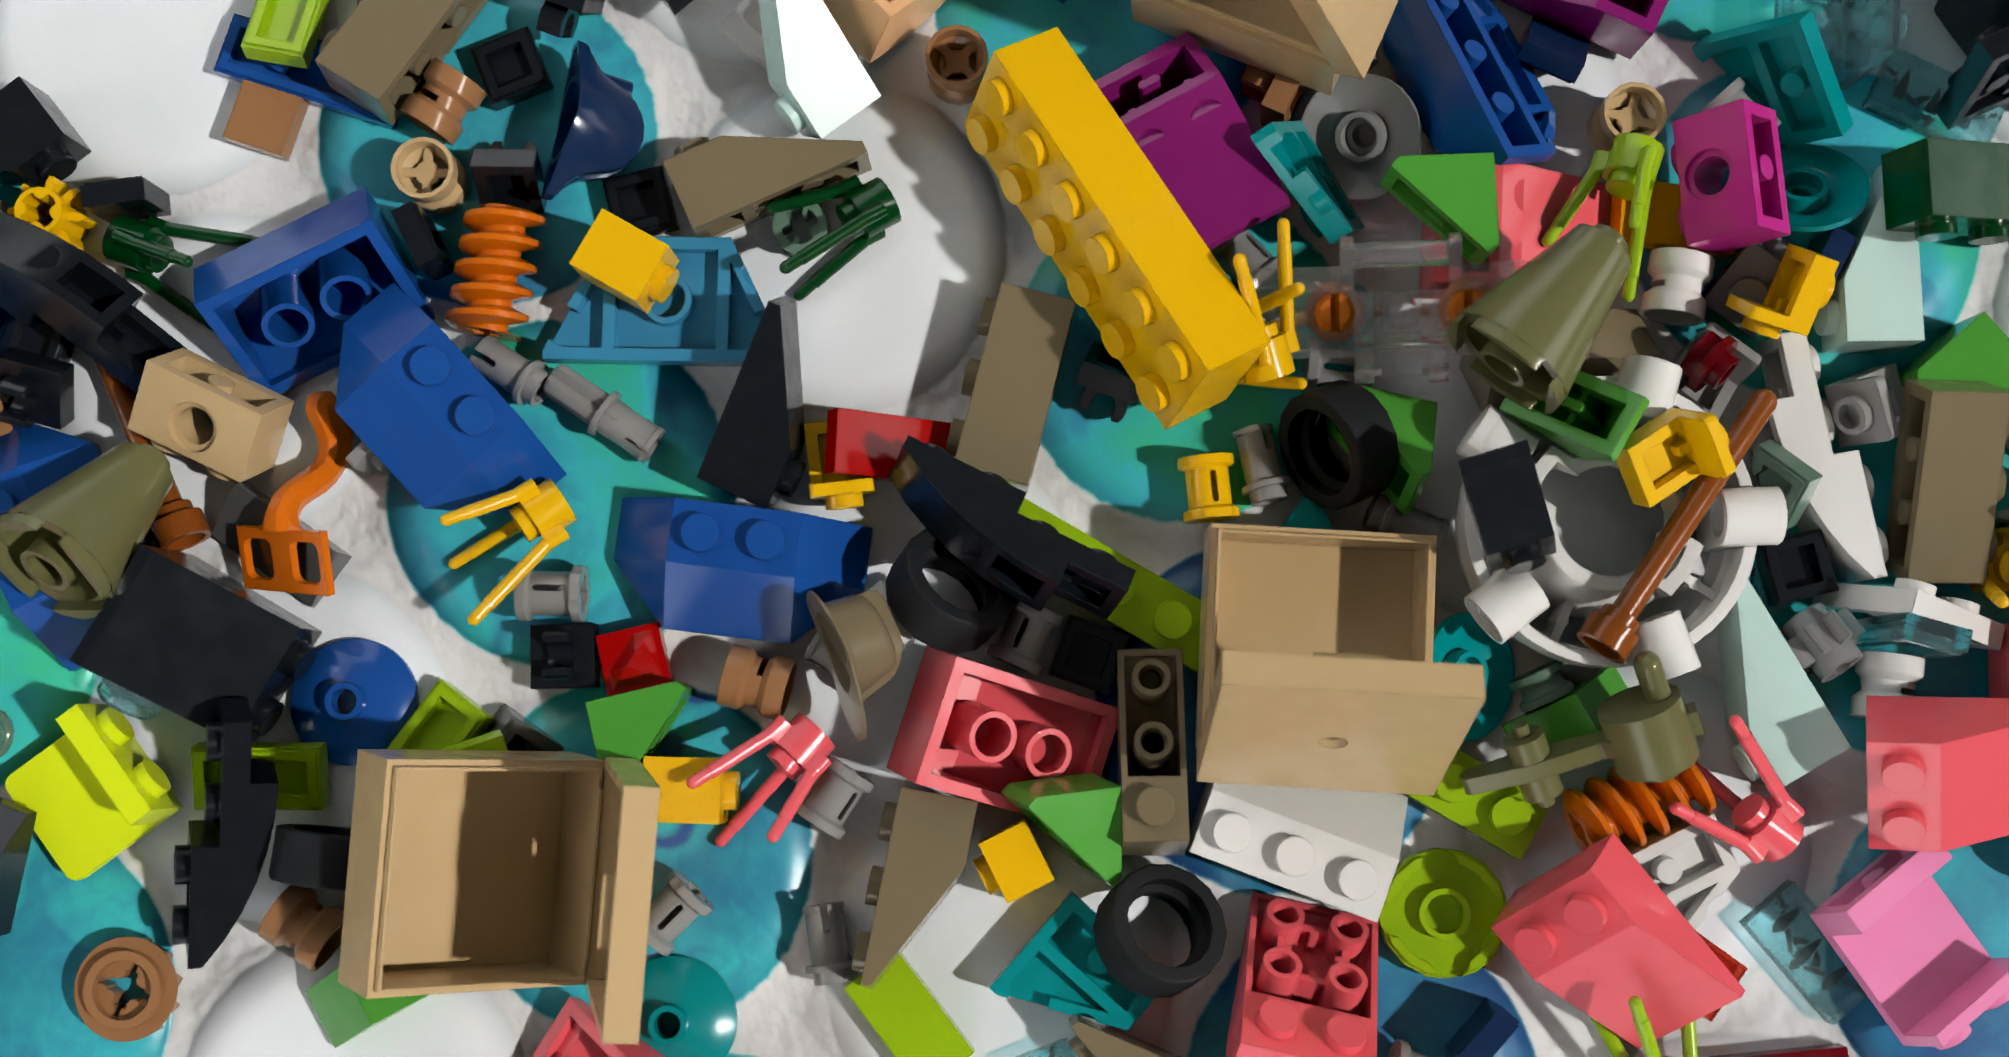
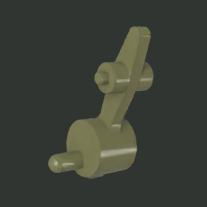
[1459,651,1705,808]

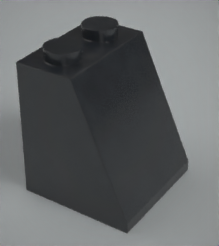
[70,544,322,741]

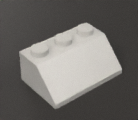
[1186,782,1409,923]

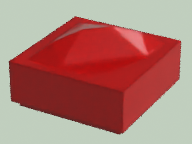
[595,622,674,697]

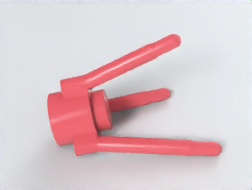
[686,713,835,847]
[1669,715,1805,864]

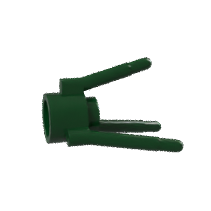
[766,175,901,301]
[102,214,259,332]

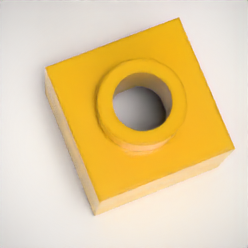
[973,818,1055,904]

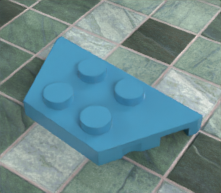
[542,236,765,366]

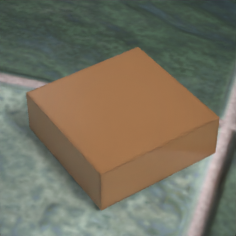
[222,79,309,161]

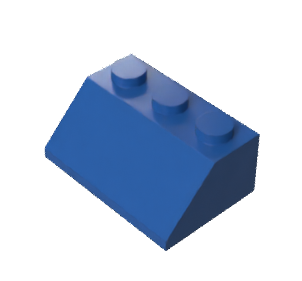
[193,186,435,394]

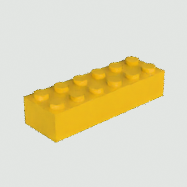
[964,27,1271,430]

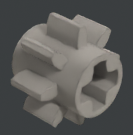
[1780,602,1866,683]

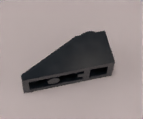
[697,295,806,509]

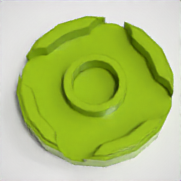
[1378,848,1506,979]

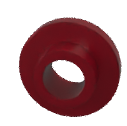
[1680,331,1740,393]

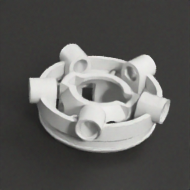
[1455,355,1788,680]

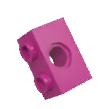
[1671,98,1791,254]

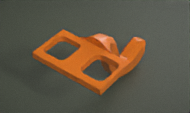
[236,391,354,596]

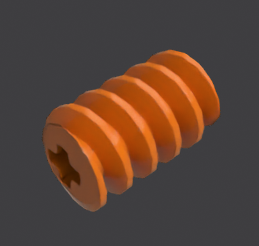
[445,203,546,342]
[1561,763,1716,851]

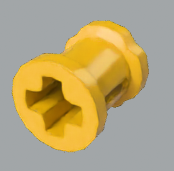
[1177,452,1240,524]

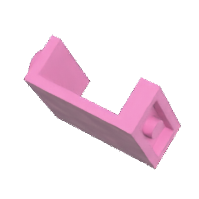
[1809,850,2009,1050]

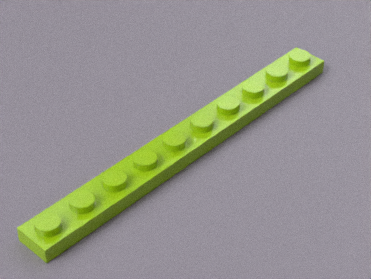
[1018,498,1550,860]

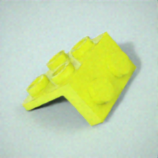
[5,703,183,880]

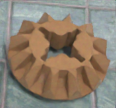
[74,936,183,1042]

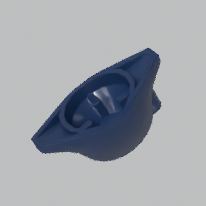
[541,40,644,200]

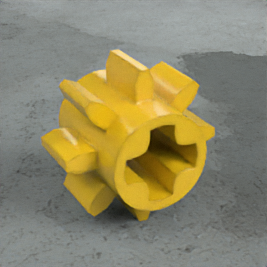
[7,176,98,251]

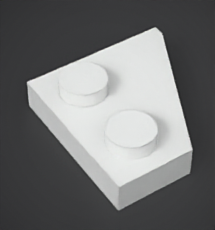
[1811,578,2006,651]
[1626,808,1740,930]

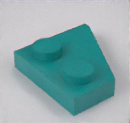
[1692,10,1854,147]
[1250,120,1365,244]
[989,891,1155,1030]

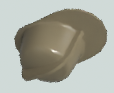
[806,590,903,742]

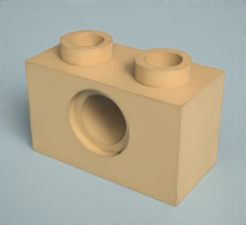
[127,348,294,483]

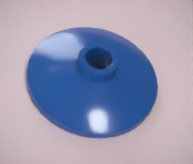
[290,638,419,766]

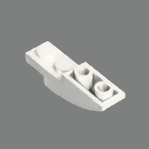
[1754,332,1889,583]

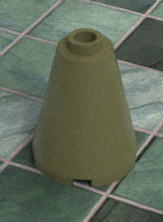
[1446,223,1631,414]
[0,442,174,620]

